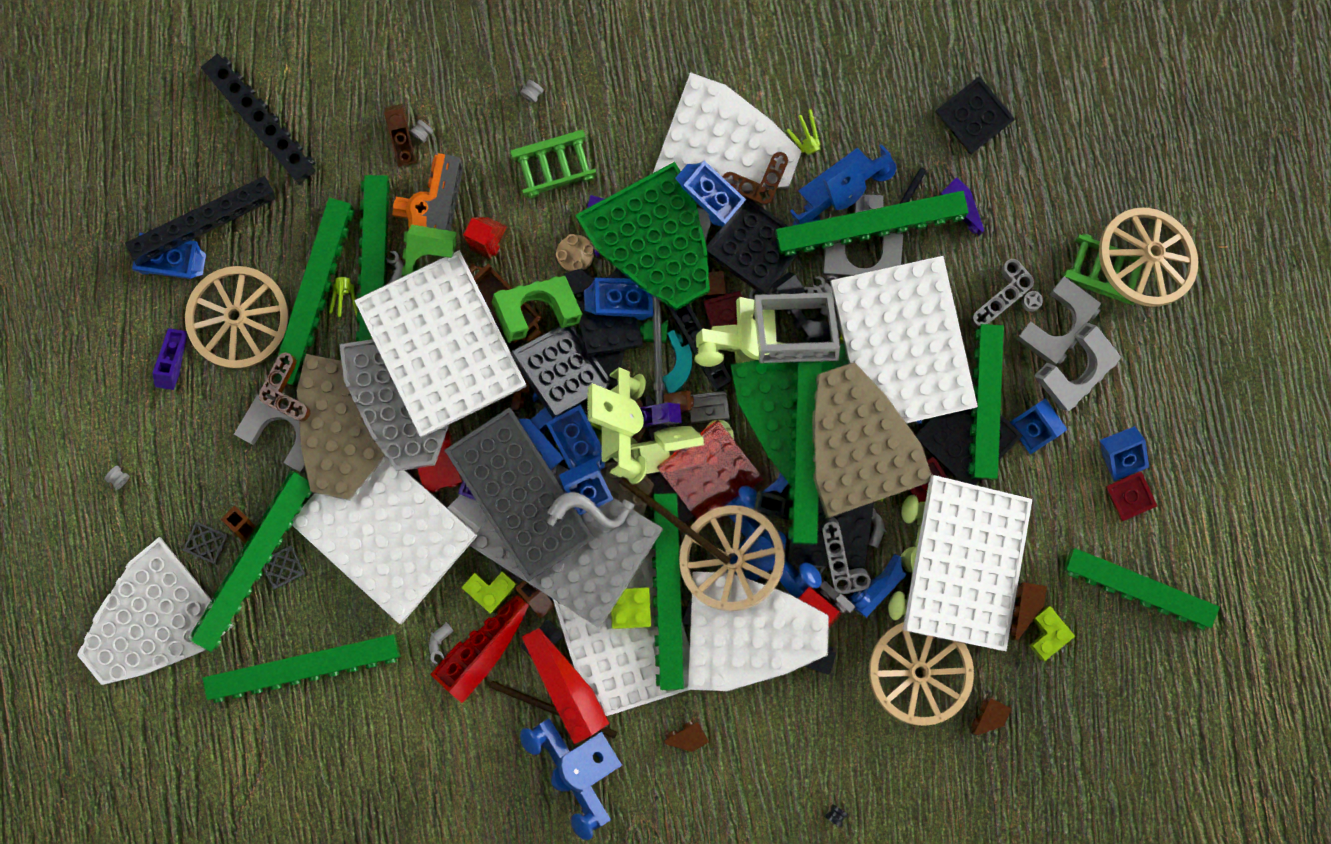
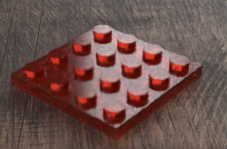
[657,420,763,519]

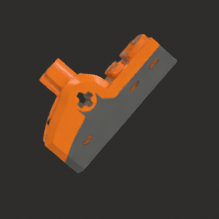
[392,153,464,231]

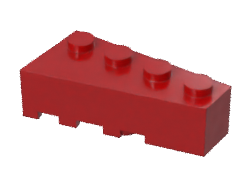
[464,217,507,260]

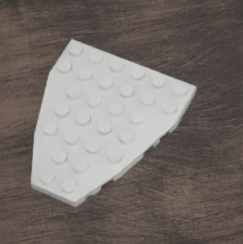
[653,73,802,192]
[77,537,233,685]
[688,572,829,691]

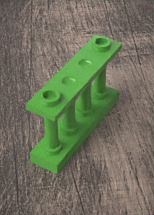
[510,130,597,198]
[1062,234,1145,306]

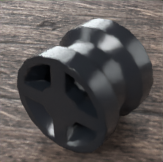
[824,804,849,828]

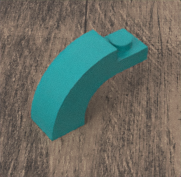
[662,330,692,394]

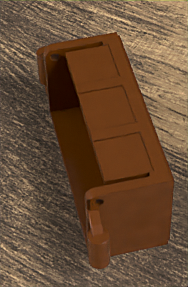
[468,263,544,348]

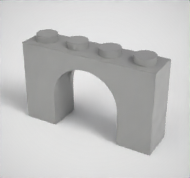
[823,233,903,280]
[1016,276,1101,365]
[1034,322,1122,411]
[234,394,306,474]

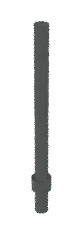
[653,296,665,405]

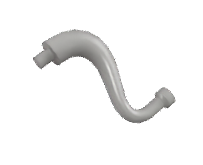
[547,492,635,528]

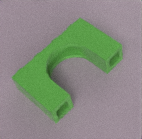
[402,224,457,276]
[491,276,582,342]

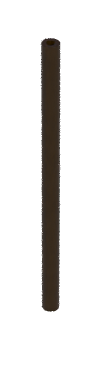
[619,477,731,565]
[489,681,617,739]

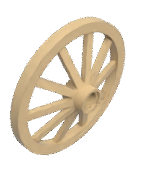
[1099,208,1198,307]
[185,266,289,369]
[679,505,785,611]
[869,622,974,726]

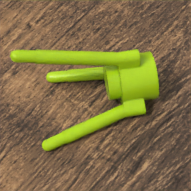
[787,109,821,156]
[329,277,359,317]

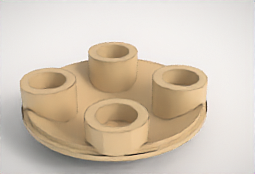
[556,234,594,271]

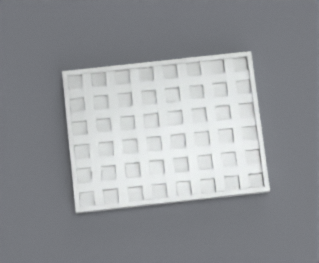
[354,250,527,438]
[830,256,978,423]
[292,456,478,624]
[903,475,1032,651]
[553,548,690,716]

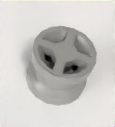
[520,80,544,103]
[409,119,434,143]
[1021,291,1043,312]
[104,466,130,490]

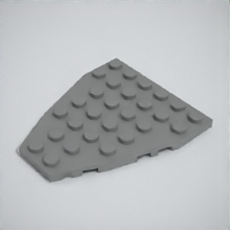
[339,339,449,471]

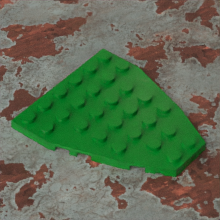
[575,162,710,310]
[730,344,849,488]

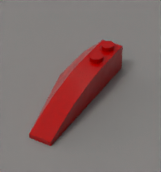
[430,595,529,703]
[522,628,610,744]

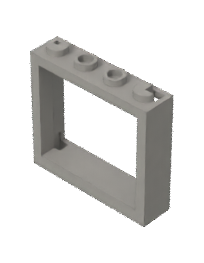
[754,292,840,363]

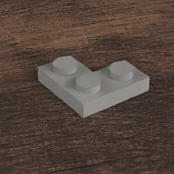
[819,581,855,613]

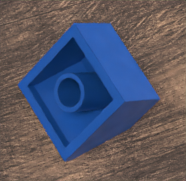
[1010,398,1068,455]
[1100,426,1149,481]
[559,458,614,515]

